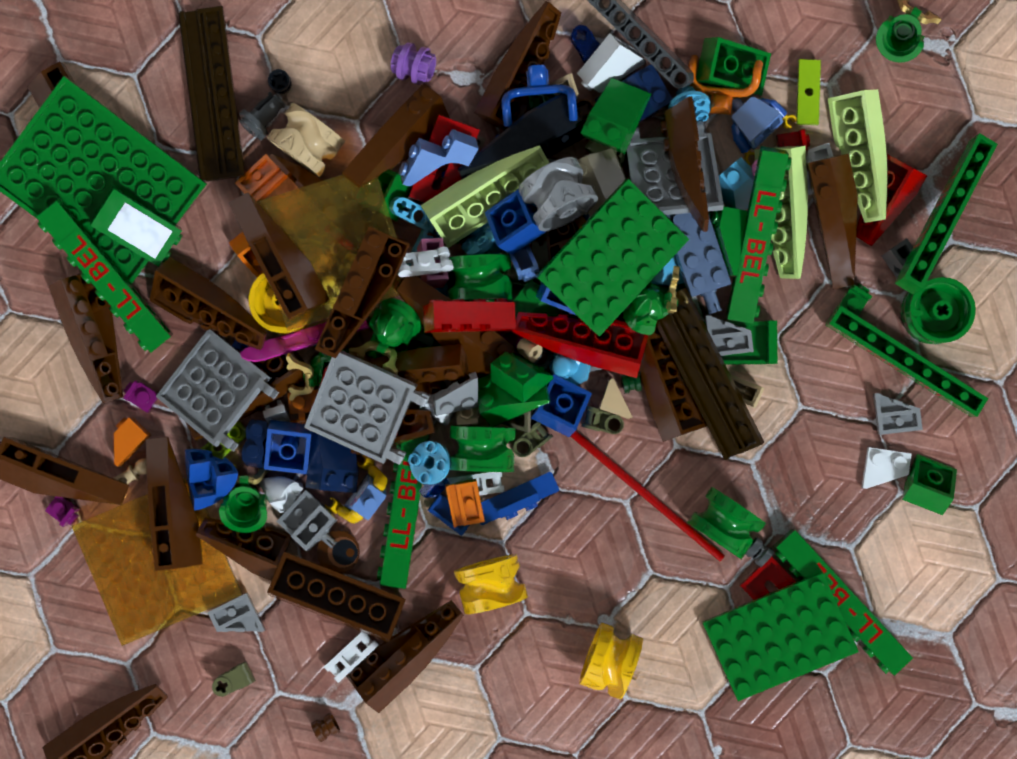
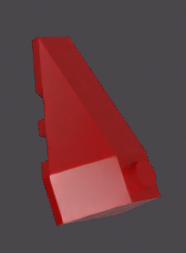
[856,154,927,246]

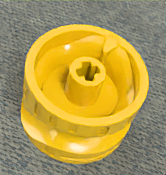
[249,273,319,335]
[454,554,528,614]
[579,622,643,700]

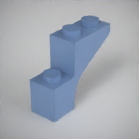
[399,129,479,186]
[508,244,539,282]

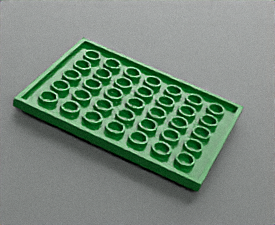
[0,76,207,285]

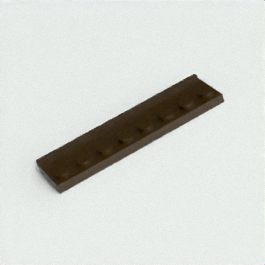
[178,6,245,182]
[656,287,764,460]

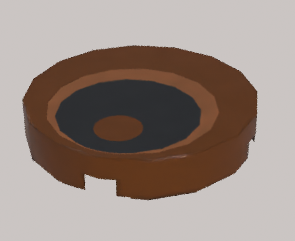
[317,530,360,573]

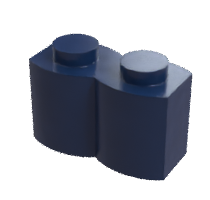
[242,419,269,468]

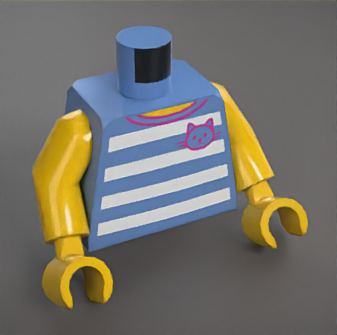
[325,455,387,524]

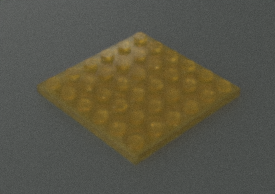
[257,175,403,331]
[72,477,243,646]

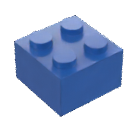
[484,189,546,255]
[531,374,592,437]
[264,420,312,475]

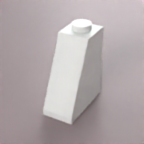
[577,33,646,93]

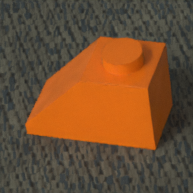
[229,232,263,277]
[114,417,151,467]

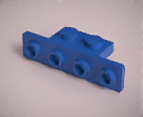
[480,472,559,525]

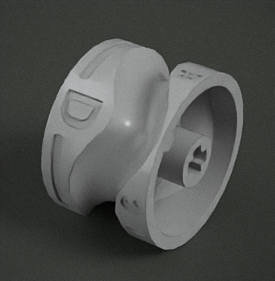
[518,157,598,231]

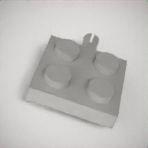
[276,490,338,551]

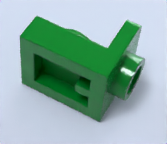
[838,284,872,316]

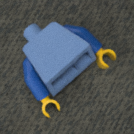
[731,97,797,165]

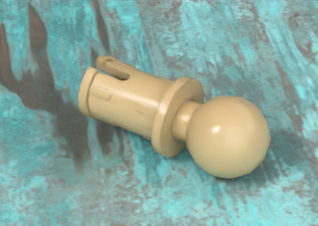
[114,458,147,484]

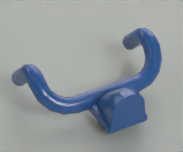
[502,65,578,127]

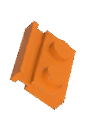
[235,154,288,204]
[446,479,485,528]

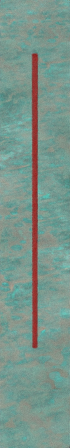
[324,224,725,562]

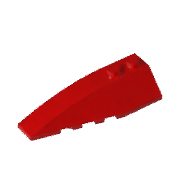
[512,312,649,378]

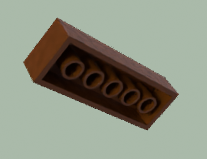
[267,552,406,642]

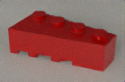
[423,298,516,333]

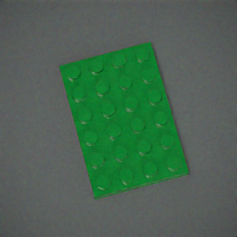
[536,178,689,337]
[703,571,859,701]

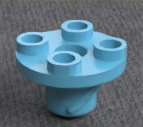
[668,86,711,122]
[461,222,502,255]
[549,352,591,386]
[408,441,451,485]

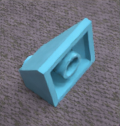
[719,157,754,210]

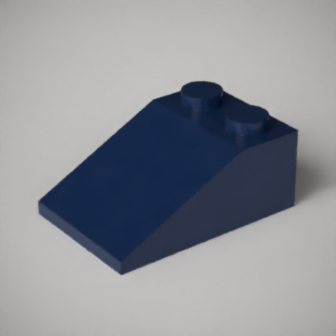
[595,64,672,124]
[306,432,359,493]

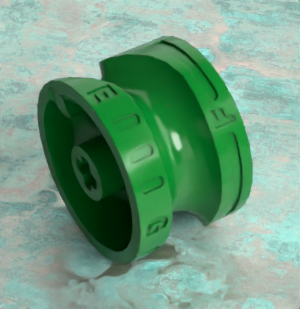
[447,254,513,302]
[900,277,976,345]
[449,426,516,472]
[687,487,766,560]

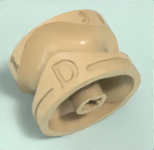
[267,103,345,177]

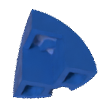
[185,449,238,511]

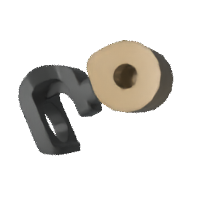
[517,338,554,370]

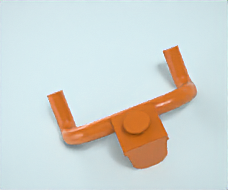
[688,55,763,115]

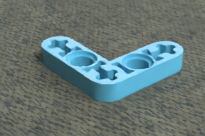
[389,196,441,266]

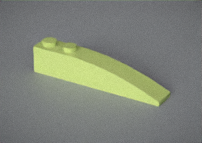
[828,89,887,223]
[421,146,549,248]
[754,146,808,279]

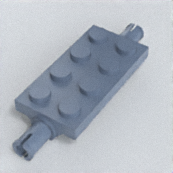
[665,213,731,315]

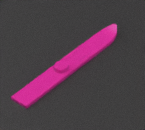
[240,320,368,362]

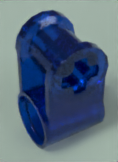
[571,25,601,63]

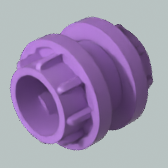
[391,42,436,85]

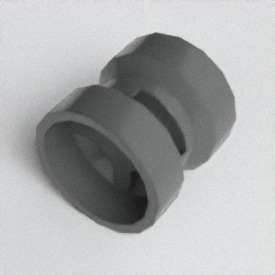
[745,537,774,567]

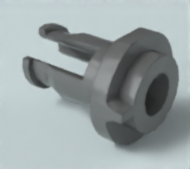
[239,92,286,141]

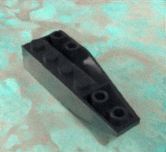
[458,93,585,180]

